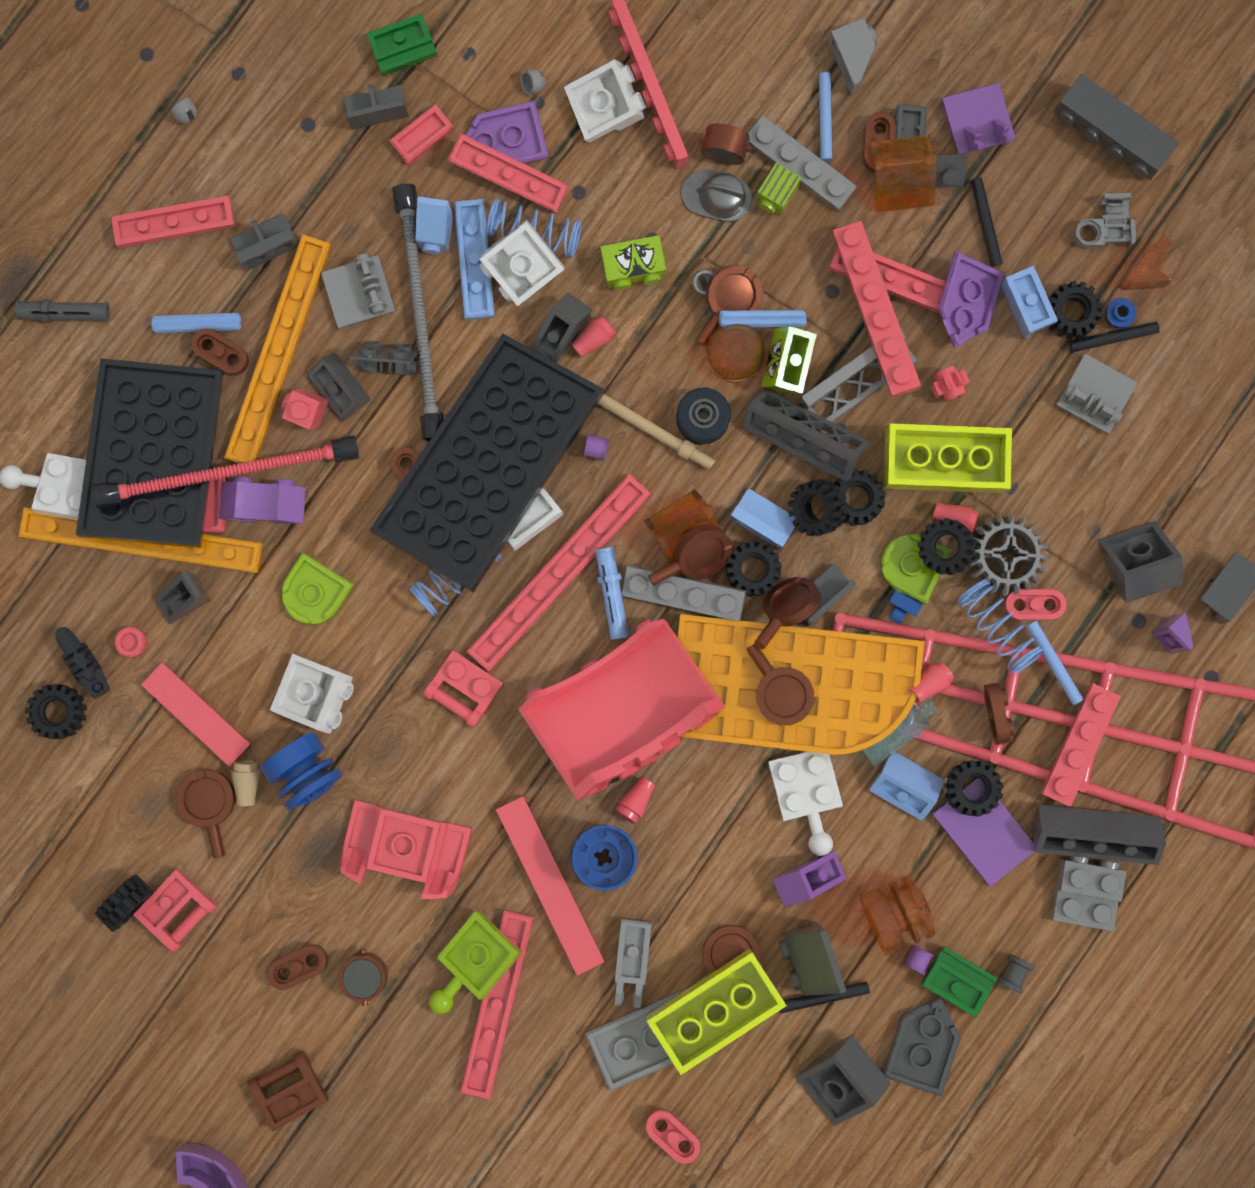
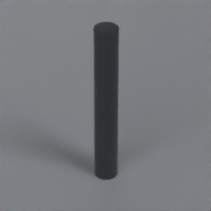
[970,178,1003,267]
[1069,321,1160,353]
[779,981,870,1014]

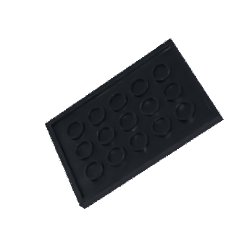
[76,358,223,548]

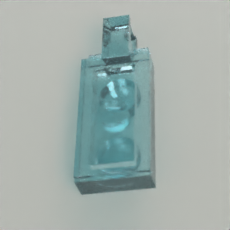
[863,699,938,767]

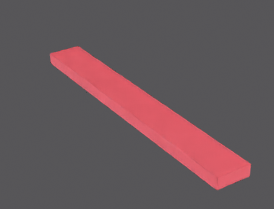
[466,474,651,672]

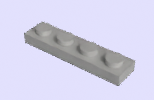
[748,115,857,212]
[622,565,747,622]

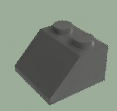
[1099,521,1183,603]
[796,1035,891,1126]

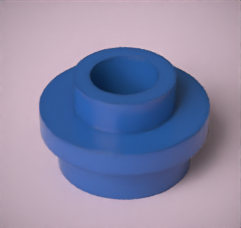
[1105,298,1136,328]

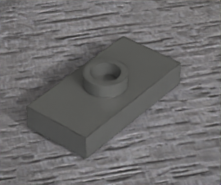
[893,104,927,162]

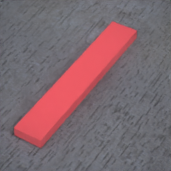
[496,796,605,976]
[460,909,534,1100]

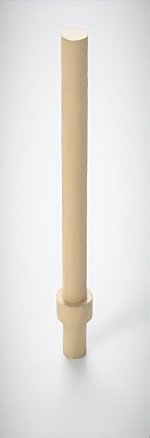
[598,394,716,470]

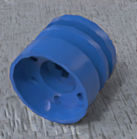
[259,732,343,811]
[570,825,638,891]

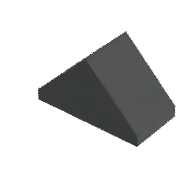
[155,571,211,624]

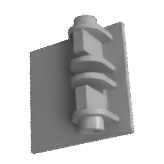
[321,254,395,329]
[1056,353,1138,434]

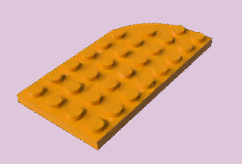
[678,614,924,755]

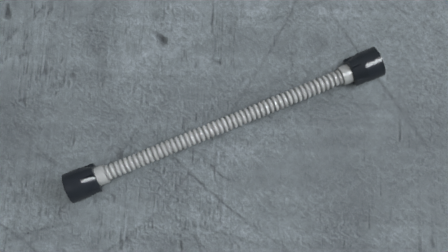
[392,184,444,441]

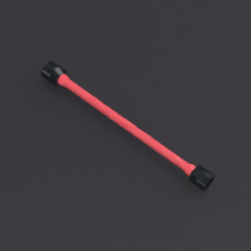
[92,435,359,509]

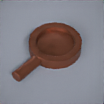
[696,265,763,346]
[648,524,732,586]
[755,577,821,649]
[746,644,814,725]
[176,770,236,858]
[703,925,761,974]

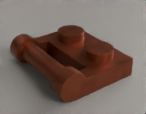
[247,1050,329,1132]

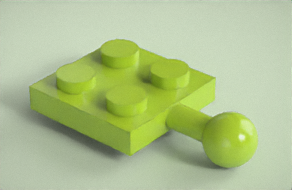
[429,911,523,1015]

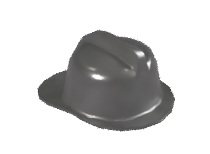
[681,170,752,222]

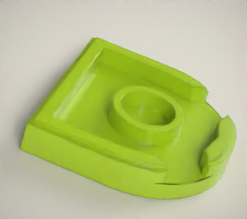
[881,534,952,605]
[282,552,355,625]

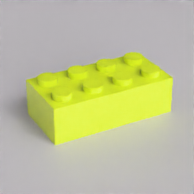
[883,423,1012,494]
[646,948,786,1075]

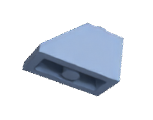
[416,196,454,255]

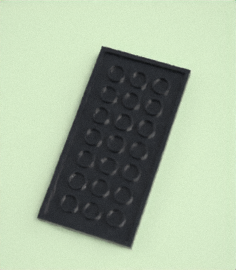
[370,333,605,593]

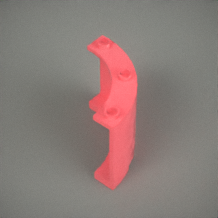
[518,619,725,801]

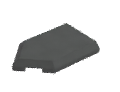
[883,997,961,1097]

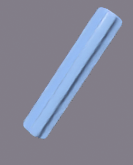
[719,310,807,328]
[151,313,242,333]

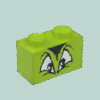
[600,235,666,291]
[761,326,816,394]

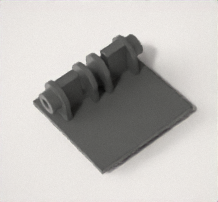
[350,341,419,376]

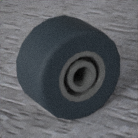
[676,387,731,445]

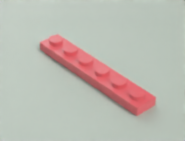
[608,0,688,169]
[832,221,921,398]

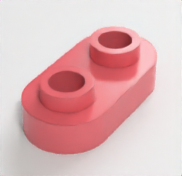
[1004,589,1067,620]
[646,1109,700,1164]

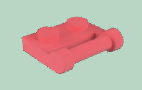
[423,650,504,729]
[133,869,218,952]

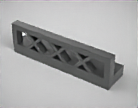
[742,388,870,482]

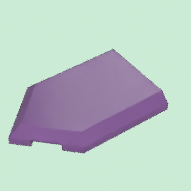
[466,101,549,164]
[938,251,1004,347]

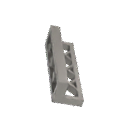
[799,330,917,431]

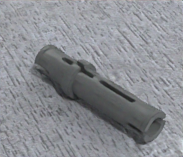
[15,299,110,323]

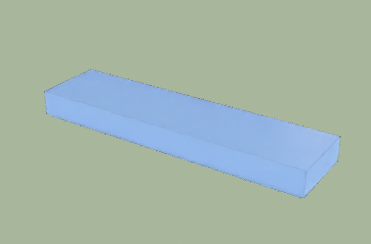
[454,199,495,320]

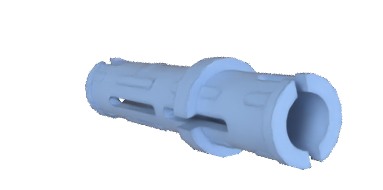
[595,547,630,640]

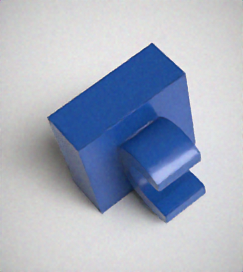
[889,588,922,624]

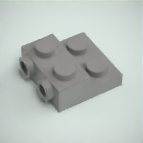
[1051,856,1127,931]

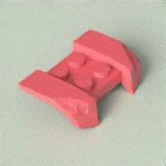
[339,800,472,899]

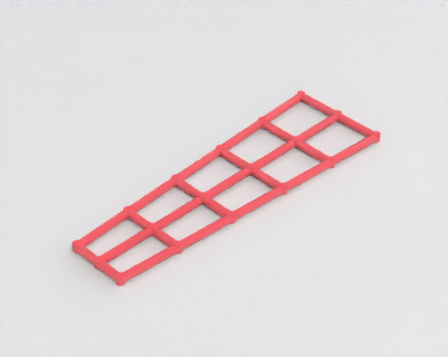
[831,613,1255,849]

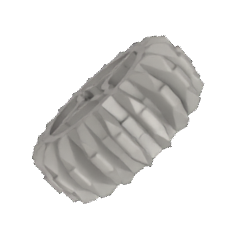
[967,514,1049,596]

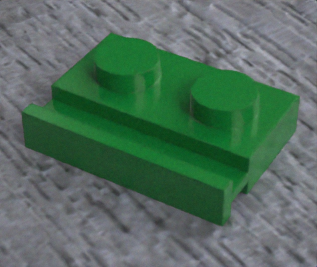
[366,13,438,77]
[921,946,998,1017]

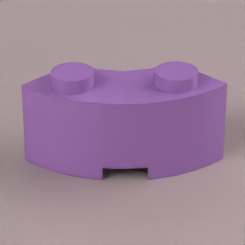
[219,477,306,524]
[175,1144,248,1188]

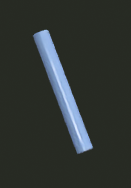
[819,72,832,162]
[1026,621,1084,705]

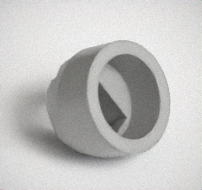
[520,69,546,95]
[170,97,197,124]
[692,270,713,294]

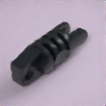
[54,627,110,699]

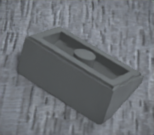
[306,354,371,421]

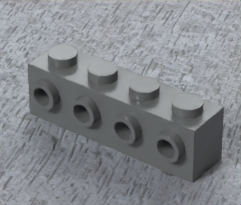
[1054,74,1179,180]
[1032,804,1166,865]

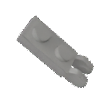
[614,919,652,1008]

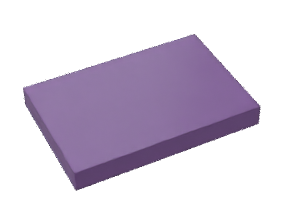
[931,777,1035,887]

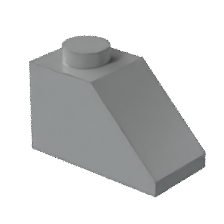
[828,18,877,95]

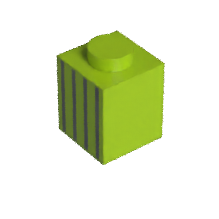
[755,162,802,216]

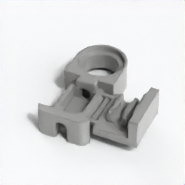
[1073,193,1136,249]

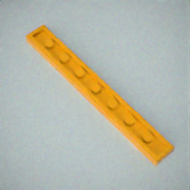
[224,234,332,464]
[18,507,263,574]

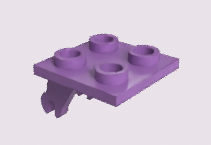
[941,83,1016,154]

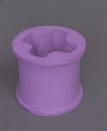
[584,434,609,461]
[903,944,934,975]

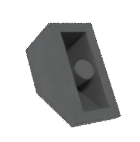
[530,292,592,363]

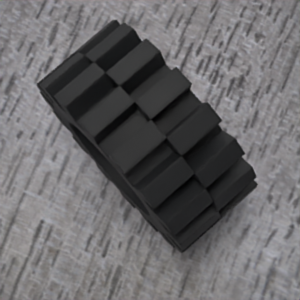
[1048,281,1104,339]
[832,469,886,526]
[788,479,848,537]
[917,518,976,575]
[726,541,782,597]
[25,684,87,739]
[944,760,1004,817]
[95,874,154,932]

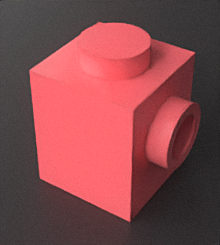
[281,388,329,430]

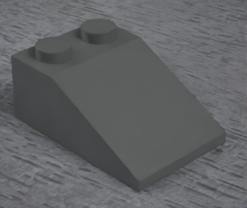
[779,921,847,996]

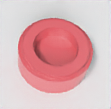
[114,627,147,658]

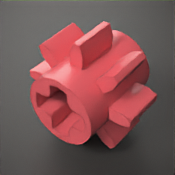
[931,366,970,403]

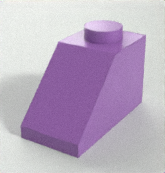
[773,851,847,907]

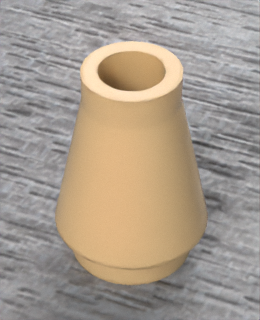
[230,760,261,806]

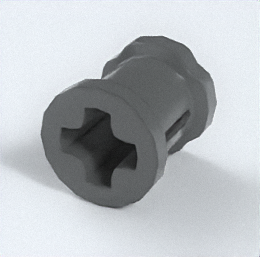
[997,954,1035,994]

